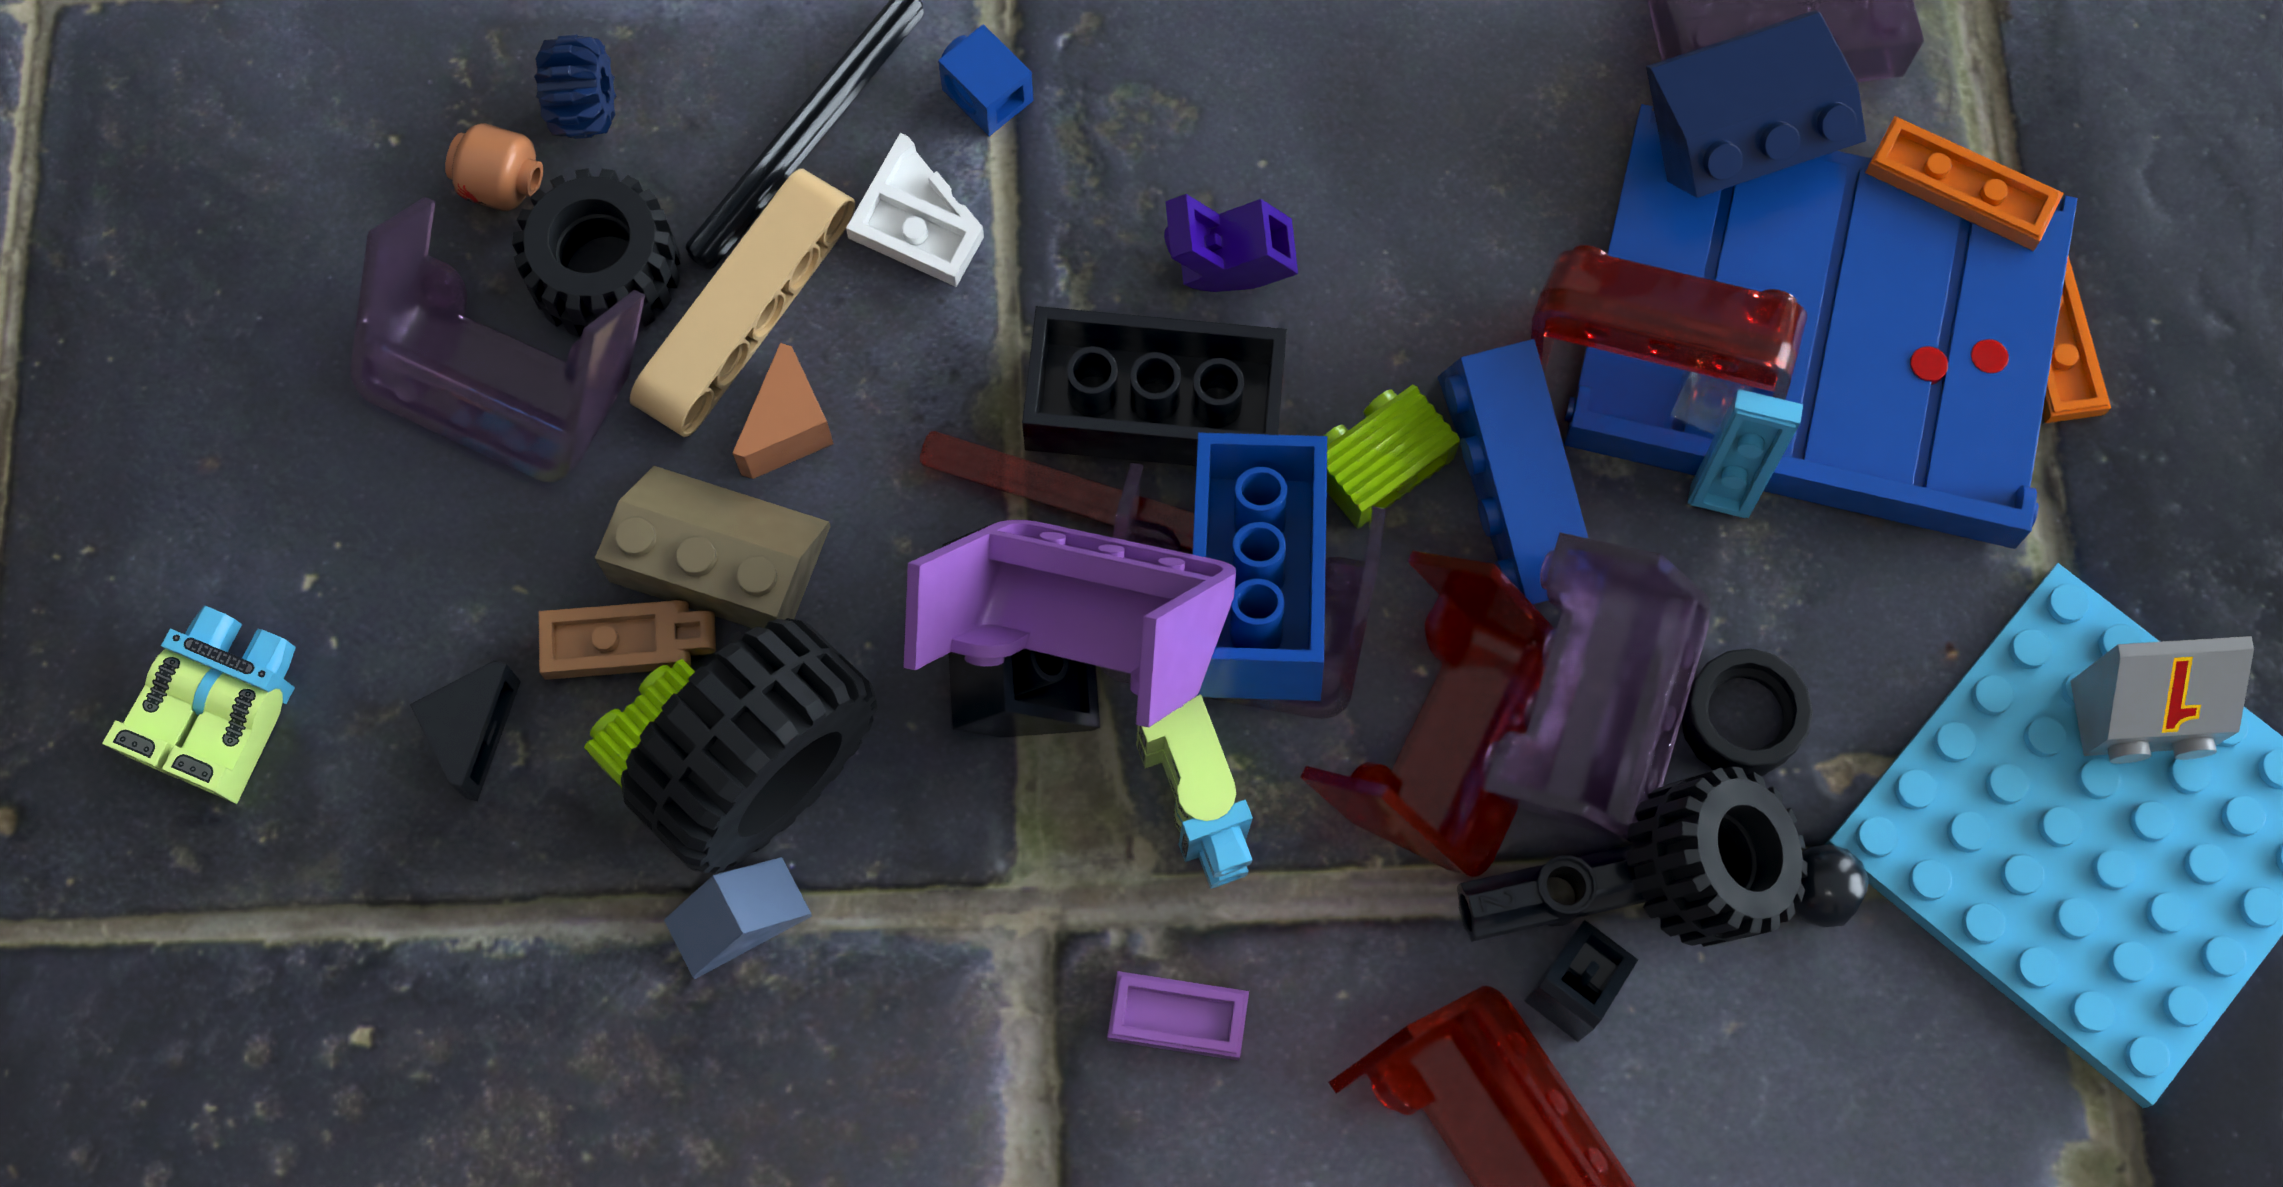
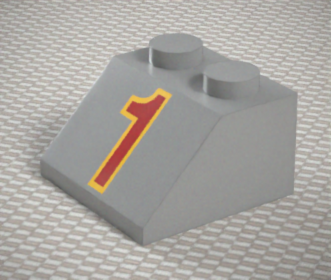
[2071,636,2254,764]

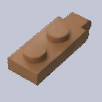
[539,600,716,680]

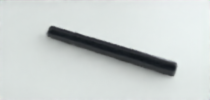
[685,0,924,269]

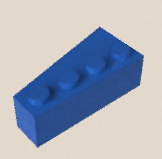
[1438,339,1601,610]

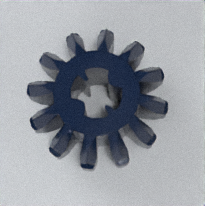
[534,34,617,139]

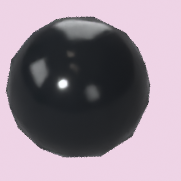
[1794,844,1869,927]

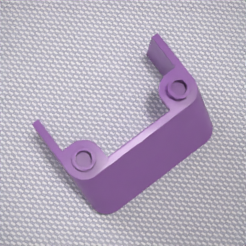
[904,520,1236,728]

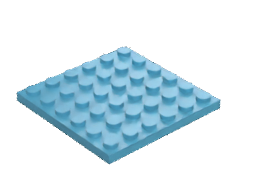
[1824,563,2283,1108]

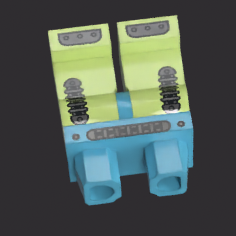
[102,605,296,804]
[1136,695,1253,889]

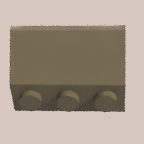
[595,466,831,628]

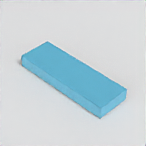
[1687,389,1803,518]

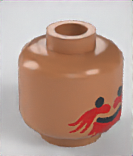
[445,123,543,211]

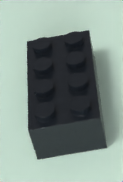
[1022,306,1287,466]

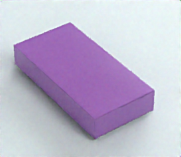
[1107,971,1249,1061]

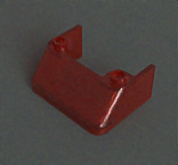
[1531,245,1807,400]
[1300,551,1578,877]
[1328,986,1636,1187]

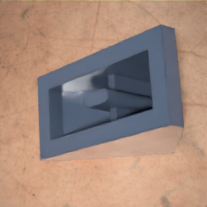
[664,857,812,979]

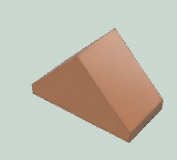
[733,343,834,479]

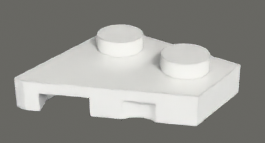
[846,133,984,287]

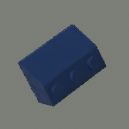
[1646,10,1867,198]

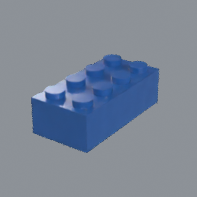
[1193,432,1327,701]

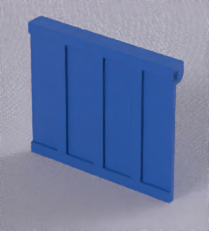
[1564,104,2078,549]

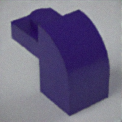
[1164,194,1298,292]

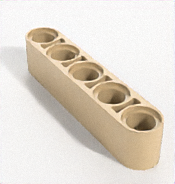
[630,169,855,437]

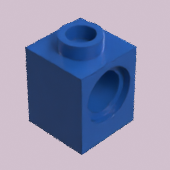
[938,24,1033,137]

